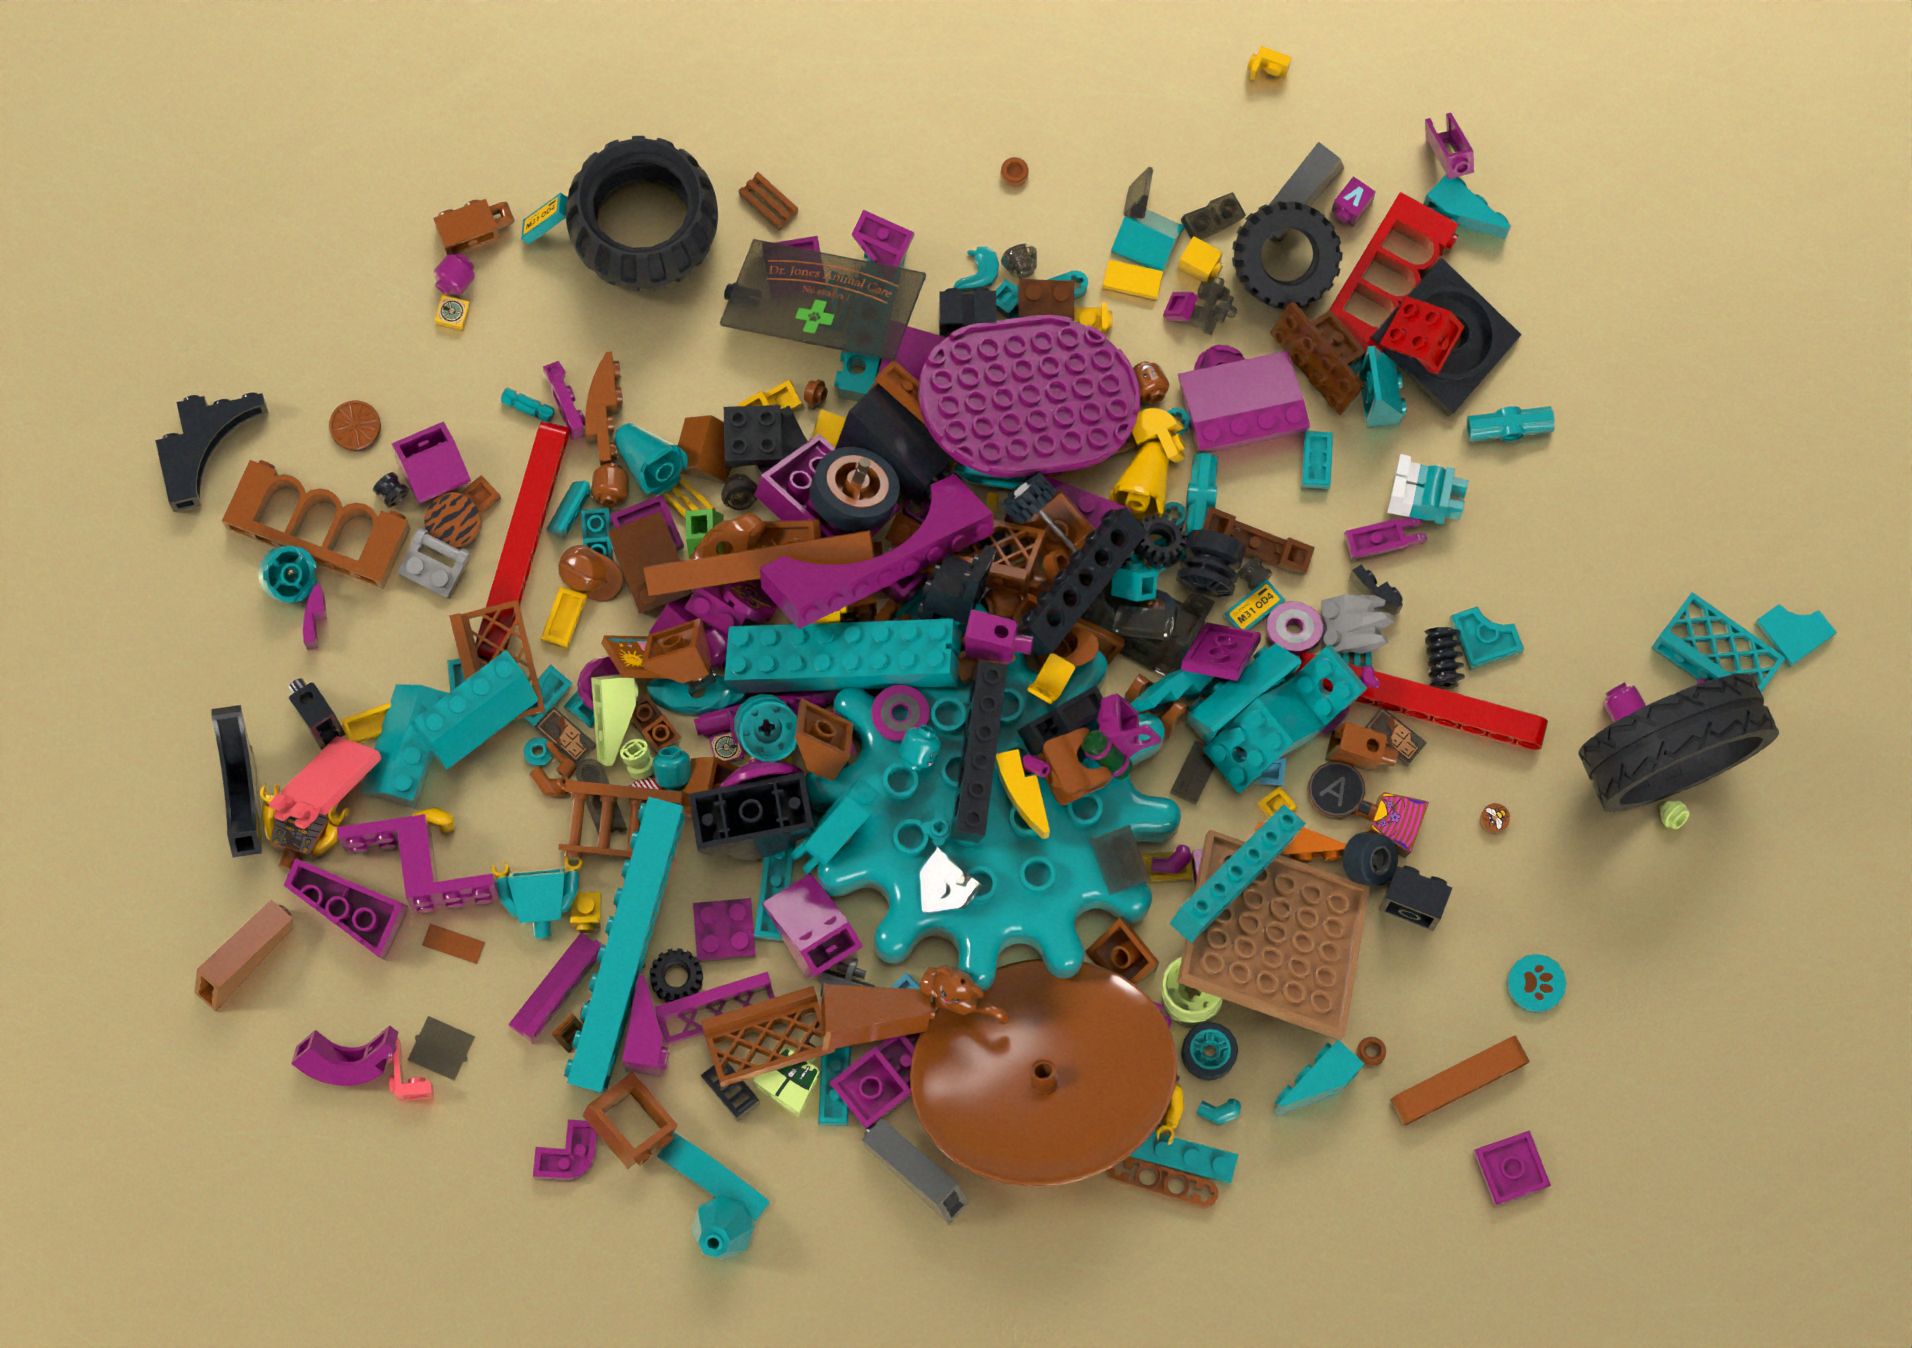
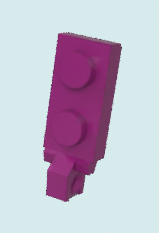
[543,361,585,440]

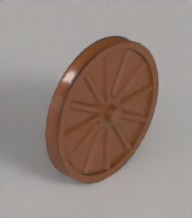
[329,400,381,450]

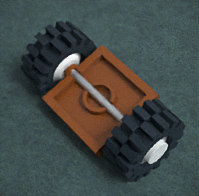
[1002,472,1097,565]

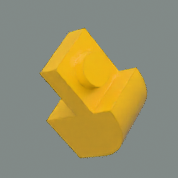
[1132,408,1186,463]

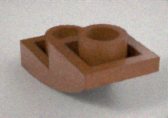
[630,694,681,755]

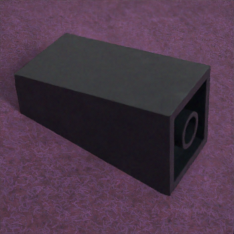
[835,383,954,505]

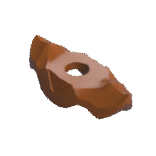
[689,513,766,559]

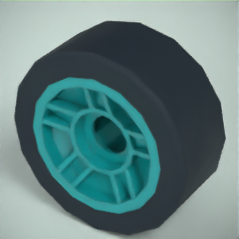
[1181,1022,1238,1081]

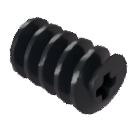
[1424,627,1465,690]

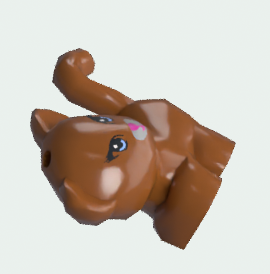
[920,965,1009,1024]

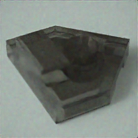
[920,848,982,914]

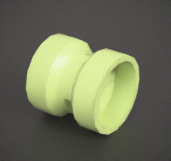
[620,739,654,780]

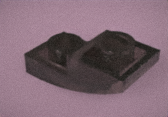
[1181,192,1246,240]

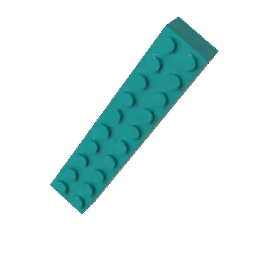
[564,797,687,1094]

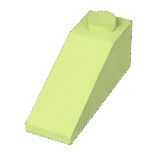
[591,674,638,766]

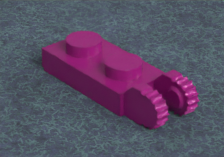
[1344,518,1428,560]

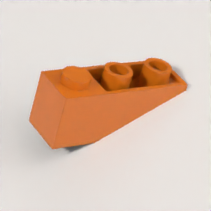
[1255,822,1347,863]

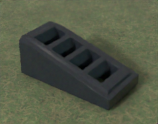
[701,1059,760,1122]

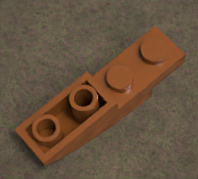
[585,351,623,466]

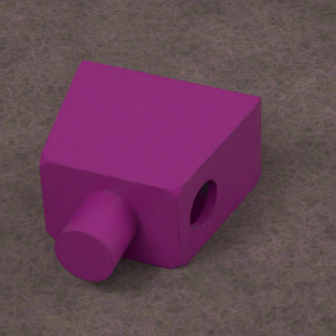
[965,610,1034,663]

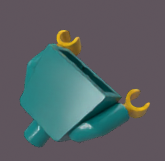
[492,856,582,938]

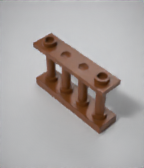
[558,780,683,862]

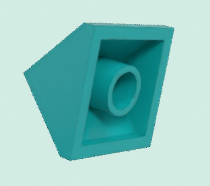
[1111,203,1185,271]

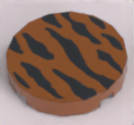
[424,492,482,549]

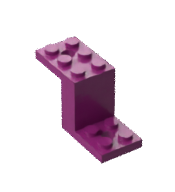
[337,814,499,913]

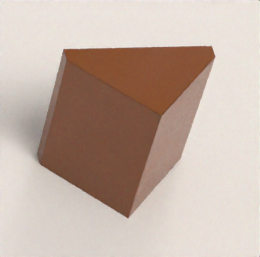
[678,415,730,485]
[1085,916,1159,986]

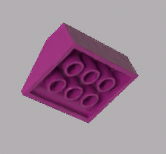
[1178,351,1310,454]
[754,434,900,538]

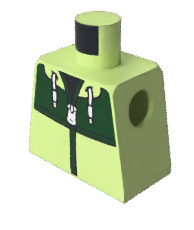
[753,1042,820,1117]

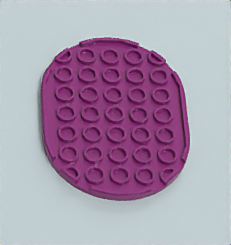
[918,315,1140,478]

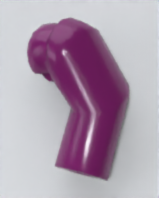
[1021,754,1050,777]
[1151,845,1192,874]

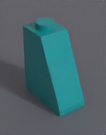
[802,777,883,865]

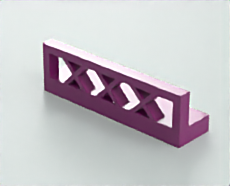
[508,932,603,1044]
[655,971,775,1045]

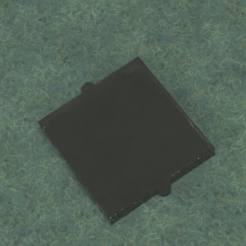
[407,1016,475,1081]

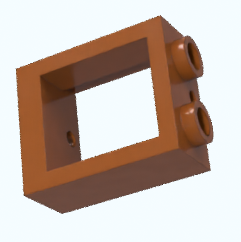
[582,1072,678,1169]

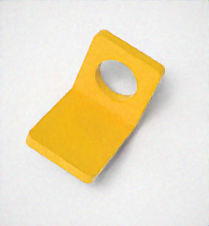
[1027,653,1076,704]

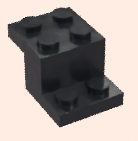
[916,545,997,625]

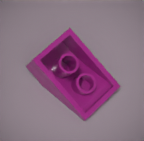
[622,974,670,1077]

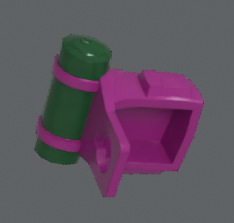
[1081,693,1161,780]

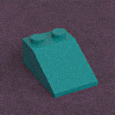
[1359,346,1407,428]

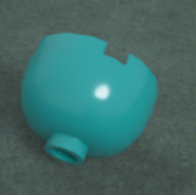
[258,545,317,603]

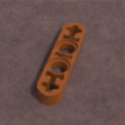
[1106,1156,1218,1208]

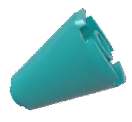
[614,423,688,495]

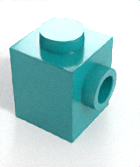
[1111,561,1158,601]

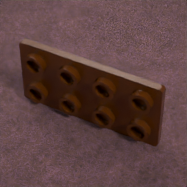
[1270,302,1366,415]

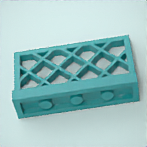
[1652,592,1786,692]

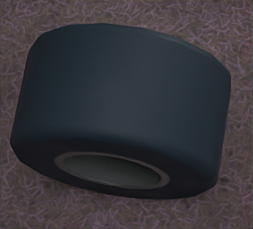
[1343,832,1398,886]

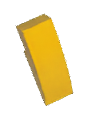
[995,749,1050,839]

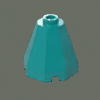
[691,1195,756,1260]

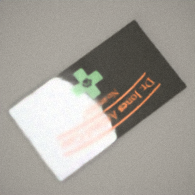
[720,239,926,361]

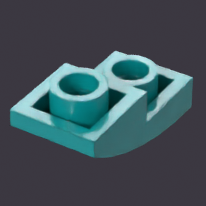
[581,508,613,560]

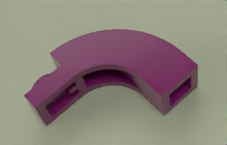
[291,1025,399,1086]

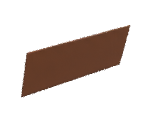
[422,924,485,964]

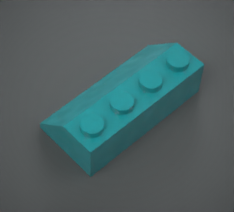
[1186,643,1302,745]
[411,650,539,770]
[360,684,448,809]

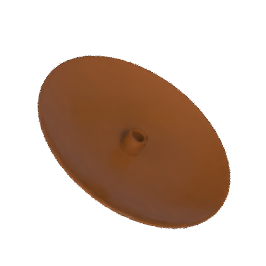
[910,958,1177,1187]

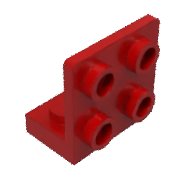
[1380,297,1464,375]

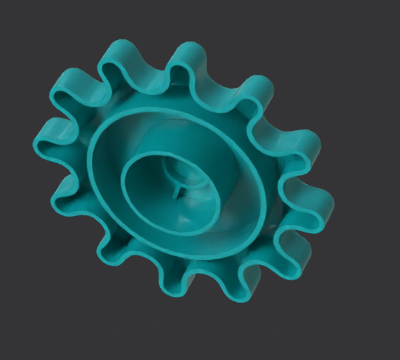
[805,618,1181,992]

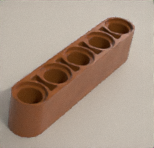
[1390,1035,1530,1126]

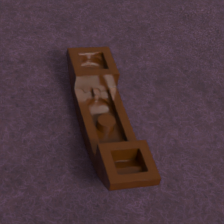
[1202,506,1315,574]

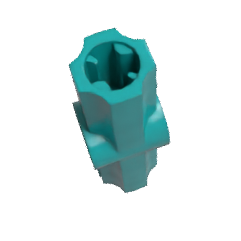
[1466,406,1555,442]
[1185,453,1218,538]

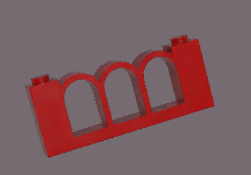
[1328,192,1459,359]

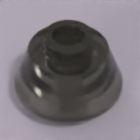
[1001,243,1037,279]
[721,474,758,510]

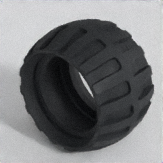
[566,136,718,292]

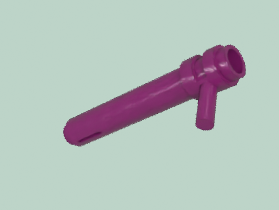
[694,690,841,737]

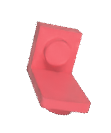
[388,1038,434,1101]

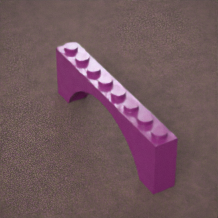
[760,474,993,629]

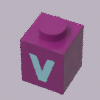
[1331,176,1376,227]

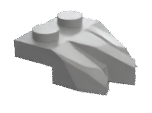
[1321,594,1395,655]

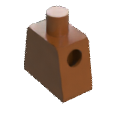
[1325,721,1398,770]

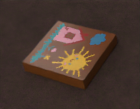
[601,635,669,679]

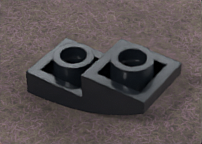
[1349,564,1403,615]

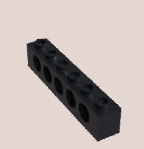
[1018,507,1148,656]
[950,660,1008,843]

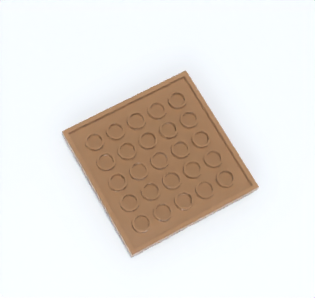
[1177,829,1370,1041]

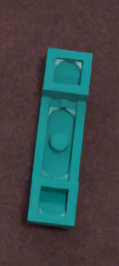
[657,1133,770,1222]

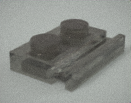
[1089,825,1150,896]

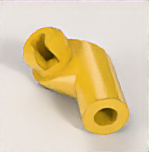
[412,807,455,833]

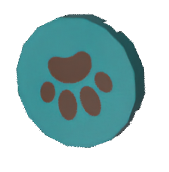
[1507,954,1566,1013]

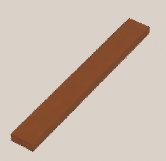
[643,530,875,596]

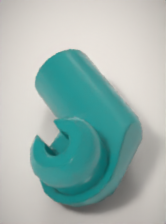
[1196,1098,1241,1124]

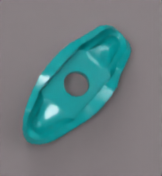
[647,674,747,716]

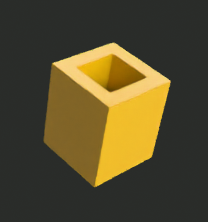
[1178,236,1224,285]

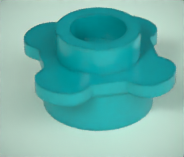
[921,811,952,846]

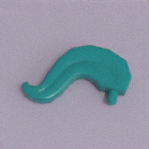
[954,246,999,292]

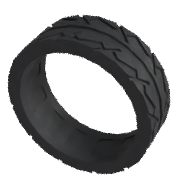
[1578,673,1779,812]

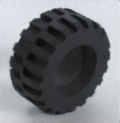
[1232,200,1343,310]

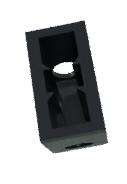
[288,678,345,750]

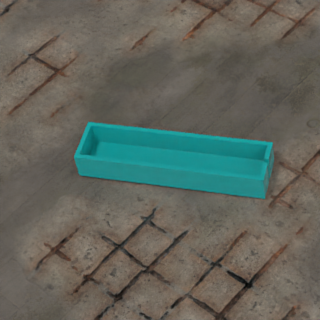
[724,619,962,693]

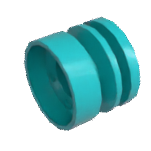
[734,694,797,762]

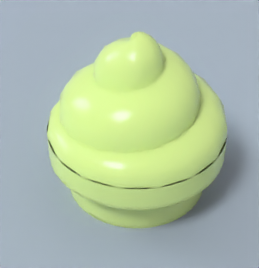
[1659,800,1689,829]

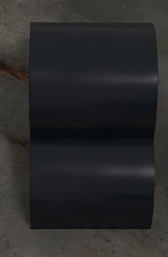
[688,772,814,860]

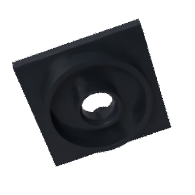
[1370,258,1522,415]

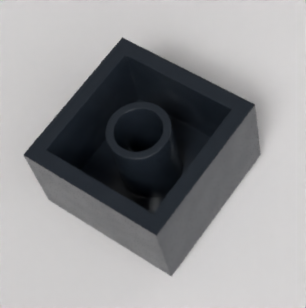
[1379,865,1453,931]

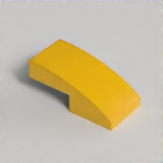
[738,380,804,411]

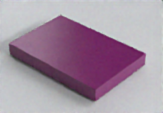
[1182,622,1261,681]

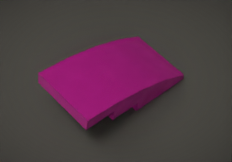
[830,1032,921,1129]

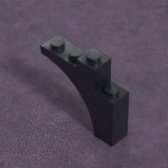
[155,392,269,512]
[211,705,262,858]

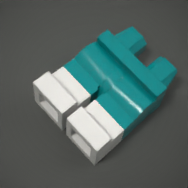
[1387,454,1469,525]

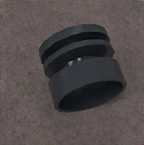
[1176,529,1246,598]

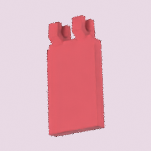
[269,736,382,829]

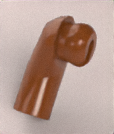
[529,766,569,797]

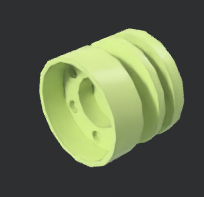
[1162,957,1223,1027]

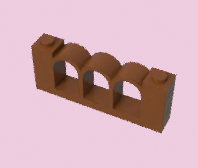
[222,460,410,589]

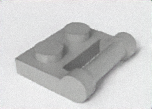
[397,527,471,599]

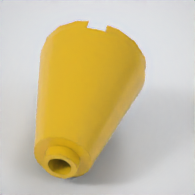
[1109,441,1169,521]

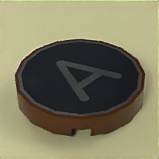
[1307,761,1365,819]

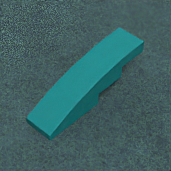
[1130,668,1214,712]

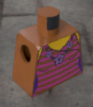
[1355,792,1429,858]

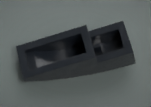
[1017,685,1103,755]

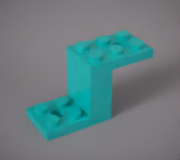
[1203,644,1367,794]

